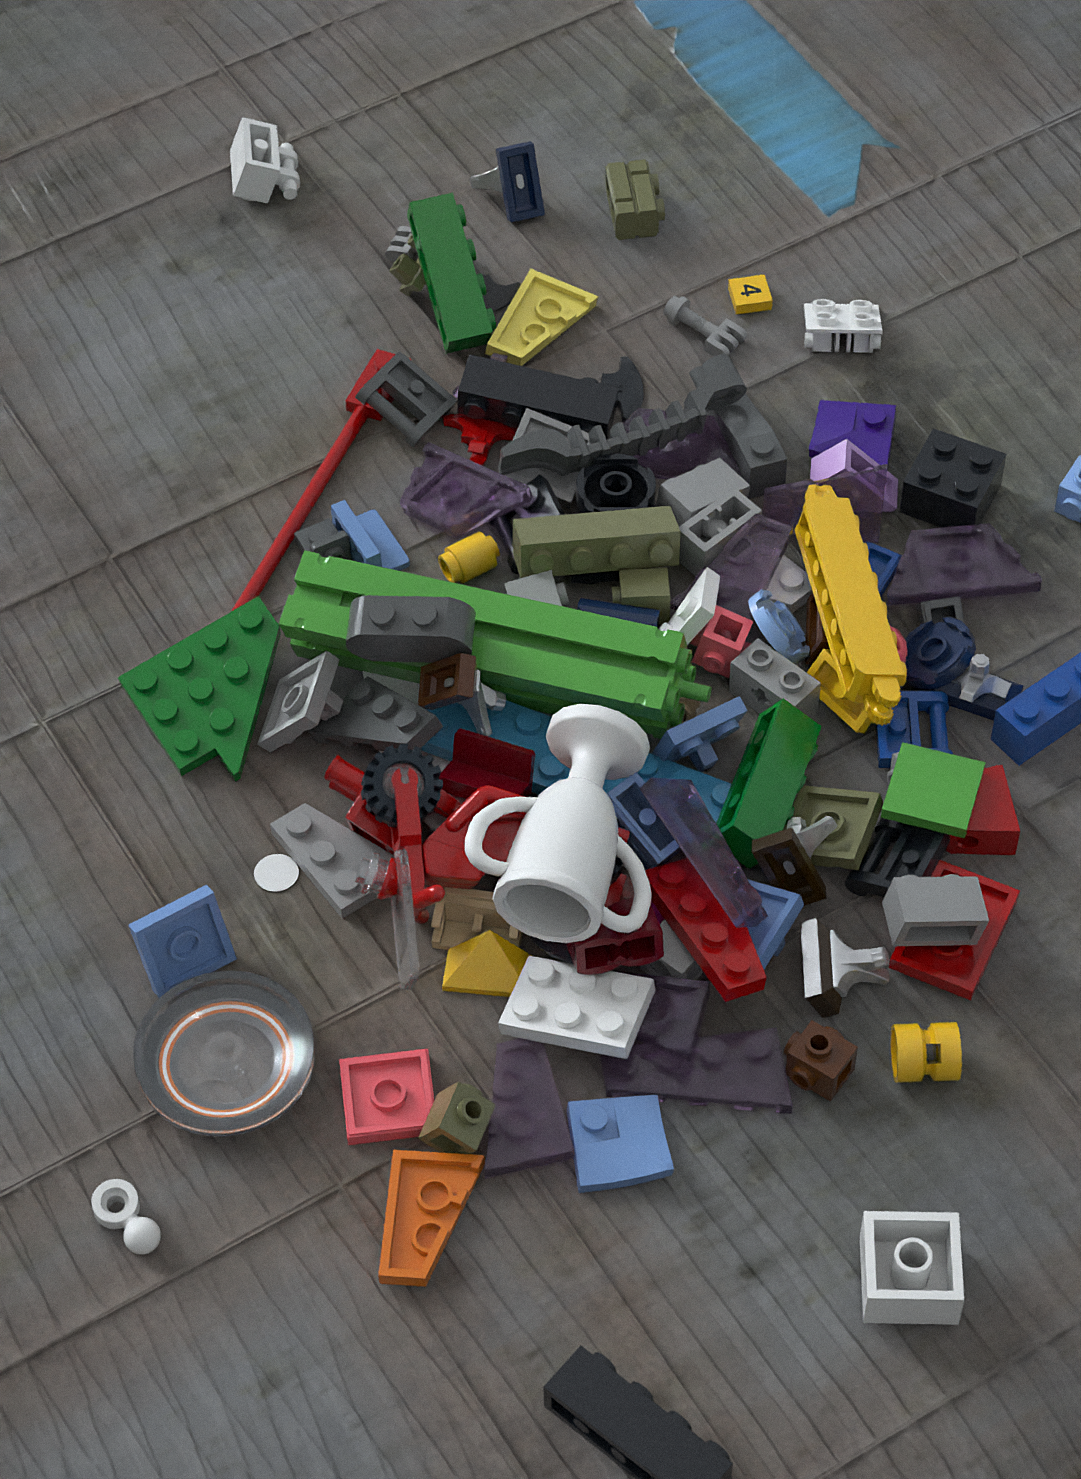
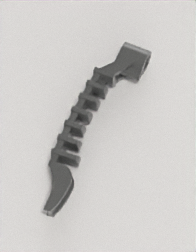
[498,354,747,476]

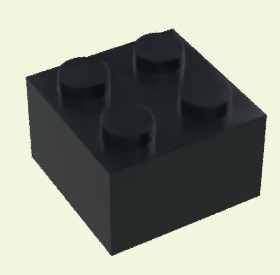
[899,428,1006,539]

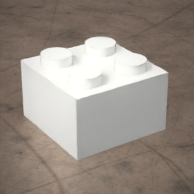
[860,1211,964,1325]

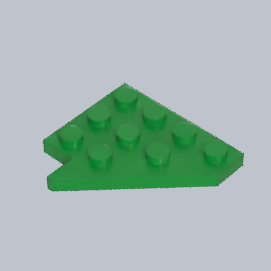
[117,596,281,782]

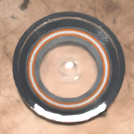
[133,970,315,1137]

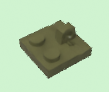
[783,785,884,870]

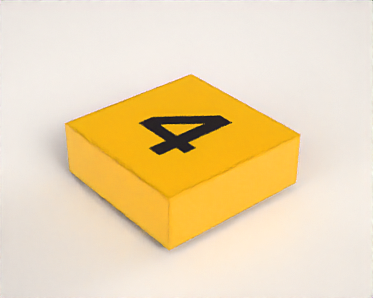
[728,274,773,315]

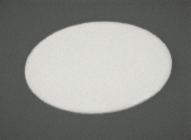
[254,854,299,892]

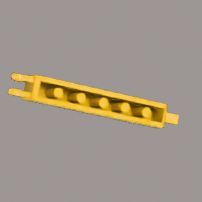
[794,484,907,726]

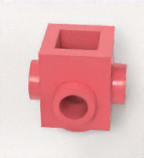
[690,605,754,678]

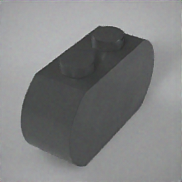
[346,595,476,663]

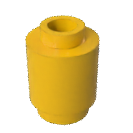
[438,531,500,583]

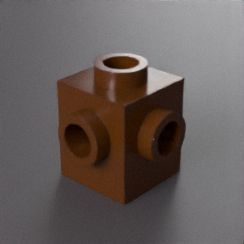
[783,1020,858,1102]

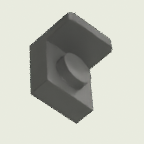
[294,518,351,560]

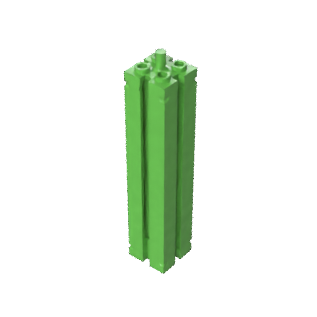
[278,550,712,739]

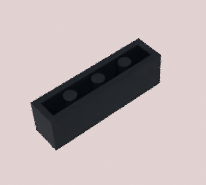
[457,355,619,439]
[543,1345,733,1479]

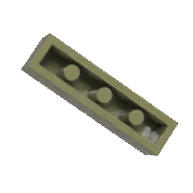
[513,506,681,578]

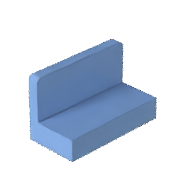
[331,500,410,571]

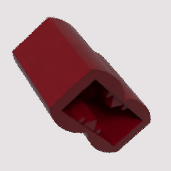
[566,898,664,975]

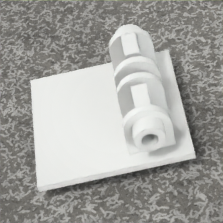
[804,299,882,353]

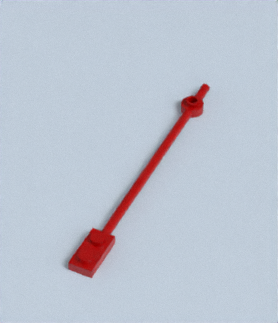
[231,349,411,611]

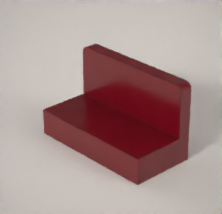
[439,728,535,799]

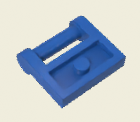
[875,691,953,768]

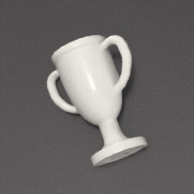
[464,704,652,943]

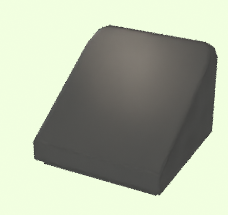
[916,596,965,625]

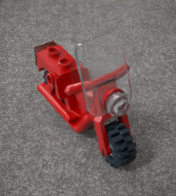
[355,744,634,990]

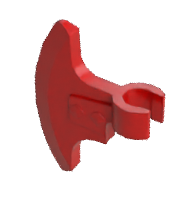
[442,414,518,467]

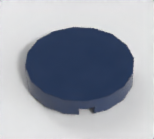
[905,617,976,690]

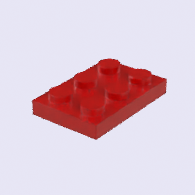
[889,860,1020,1000]

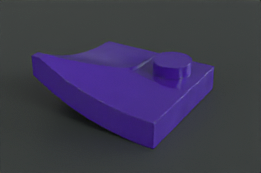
[809,400,896,471]

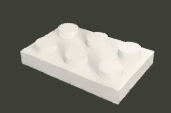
[498,956,655,1059]

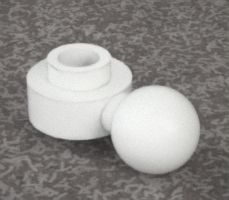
[91,1179,161,1254]

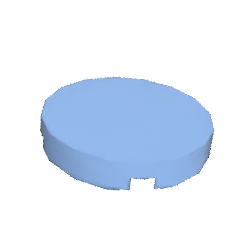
[748,589,810,664]

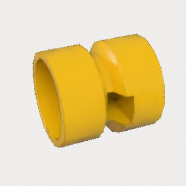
[891,1022,962,1083]

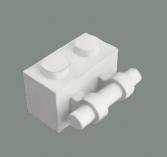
[230,117,300,204]

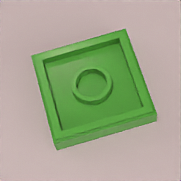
[881,742,986,838]

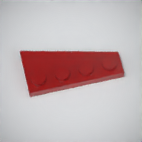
[645,849,767,1002]

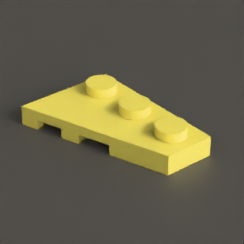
[485,268,598,366]

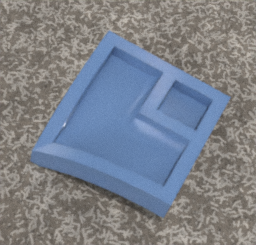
[566,1094,674,1193]

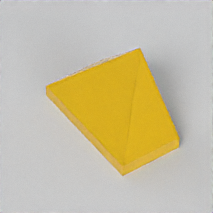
[442,930,532,997]

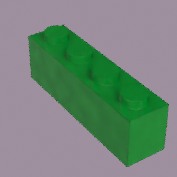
[407,192,496,354]
[709,698,822,869]

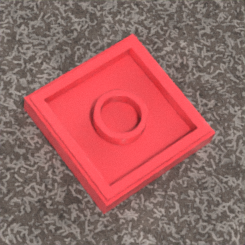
[339,1048,434,1145]

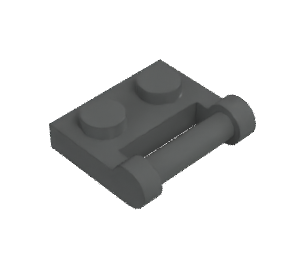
[355,351,457,448]

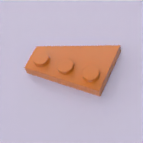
[378,1150,485,1287]

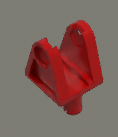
[324,755,461,856]

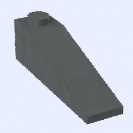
[696,388,787,499]

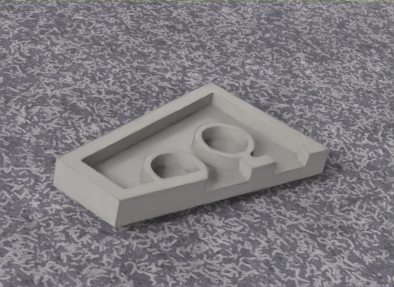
[270,803,396,919]

